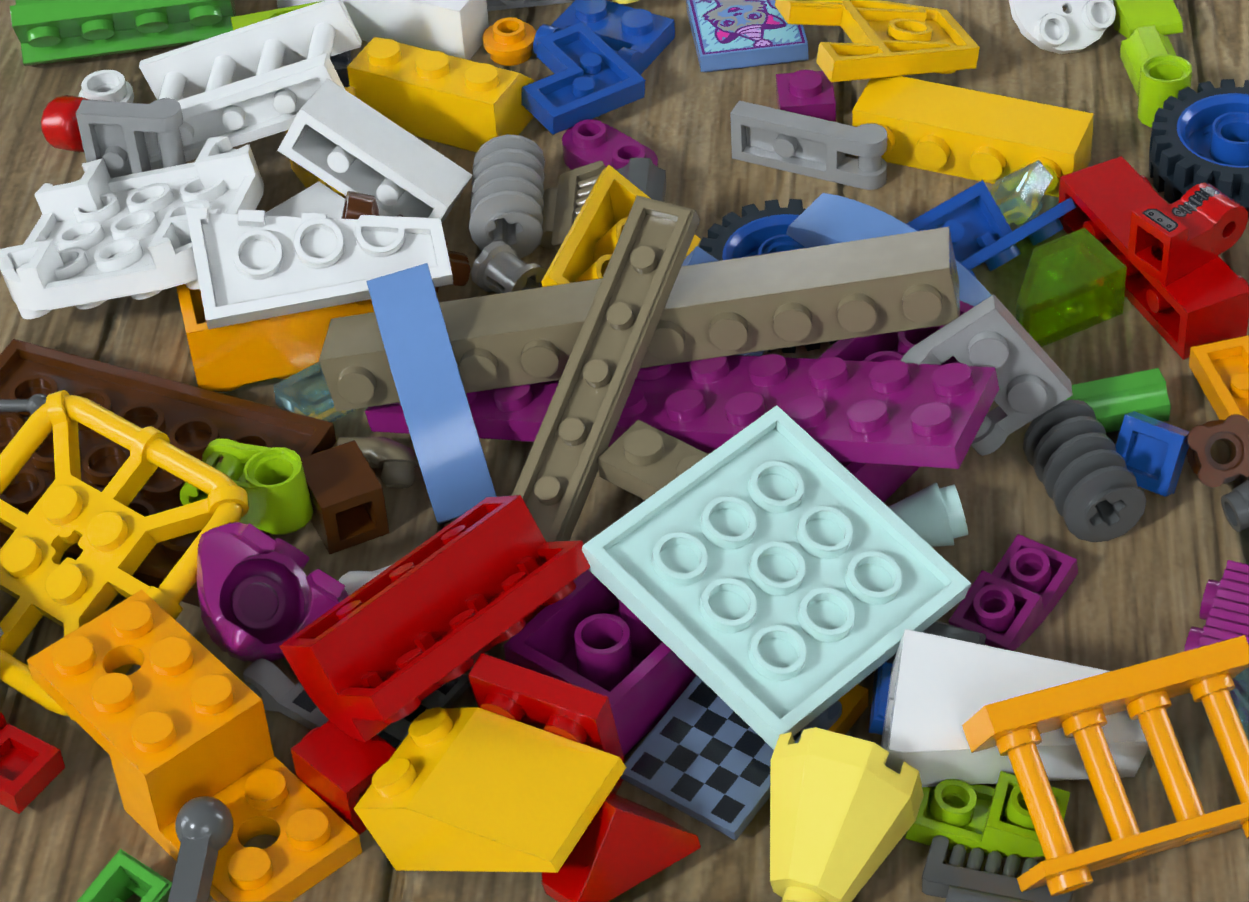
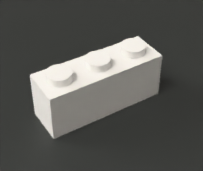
[277,78,473,223]

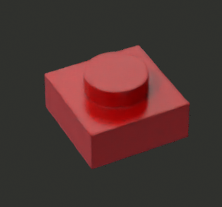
[0,723,65,814]

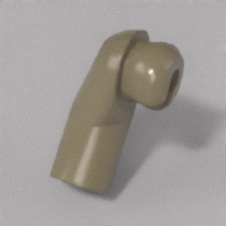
[337,437,419,489]

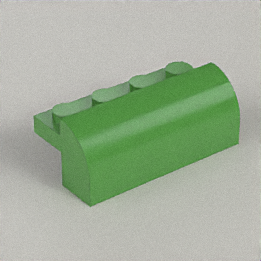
[10,0,236,66]

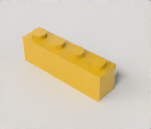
[852,76,1094,197]

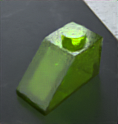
[1016,228,1127,347]

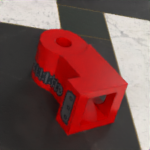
[1127,182,1248,286]

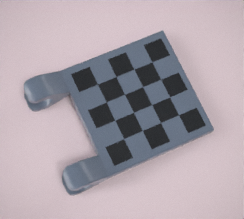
[621,676,843,841]

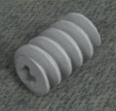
[469,134,545,259]

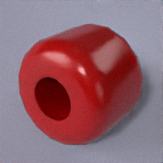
[41,95,89,153]

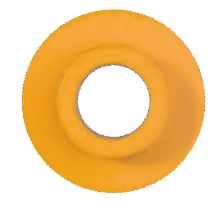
[483,17,536,66]

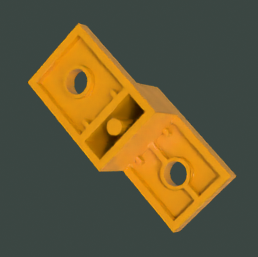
[27,589,362,902]

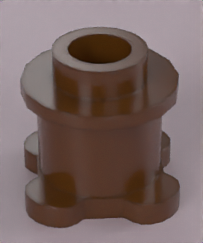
[1186,414,1249,488]

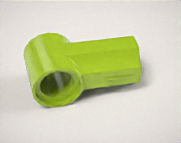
[1120,26,1192,128]

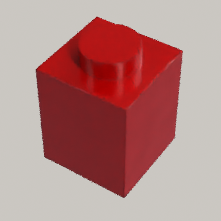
[291,720,397,835]

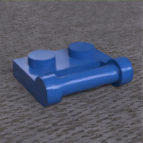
[533,0,675,75]

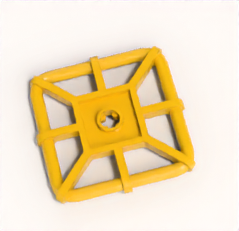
[0,390,249,722]

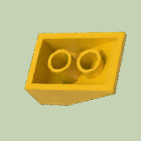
[353,707,627,873]

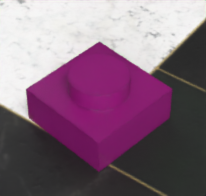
[776,70,836,121]

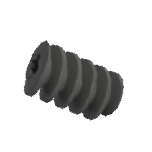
[1023,399,1147,542]

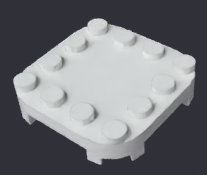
[0,136,264,319]

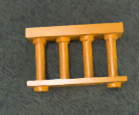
[962,635,1249,896]

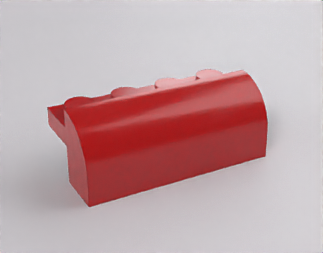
[279,495,590,743]

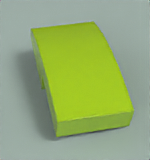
[905,771,1071,857]

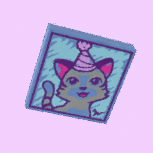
[686,0,809,72]

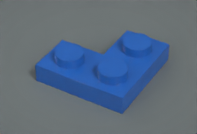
[522,22,646,135]

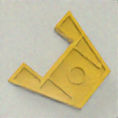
[775,0,980,82]

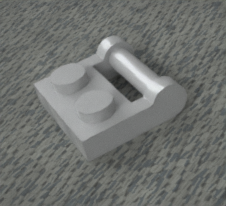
[76,98,186,178]
[901,294,1073,456]

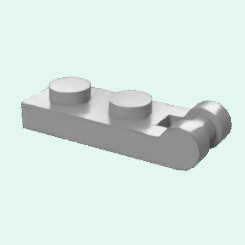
[730,100,887,190]

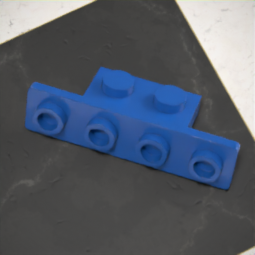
[906,180,1076,280]

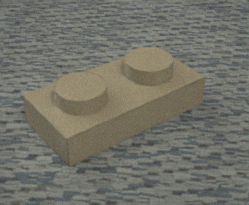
[597,420,708,500]

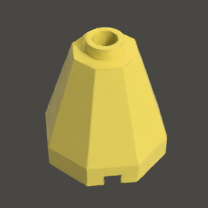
[770,727,924,902]

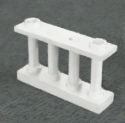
[139,0,362,170]

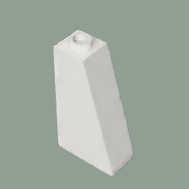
[881,629,1150,787]

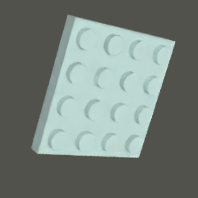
[582,405,971,750]

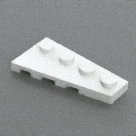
[185,207,453,329]

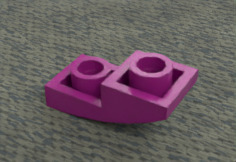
[948,534,1078,651]

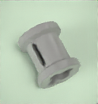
[471,241,547,294]

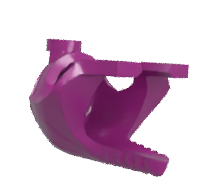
[197,522,348,663]

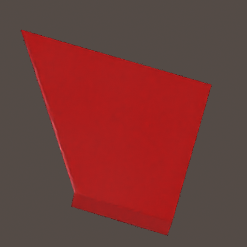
[541,792,701,902]

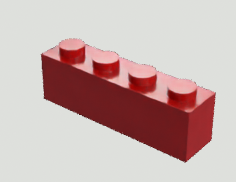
[1058,156,1249,360]

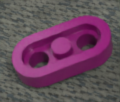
[562,119,658,171]

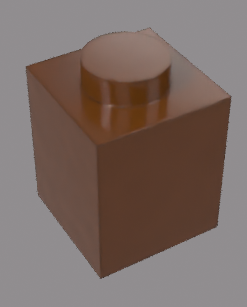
[301,440,390,554]

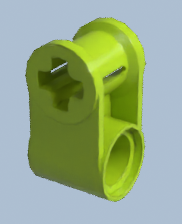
[180,439,313,534]

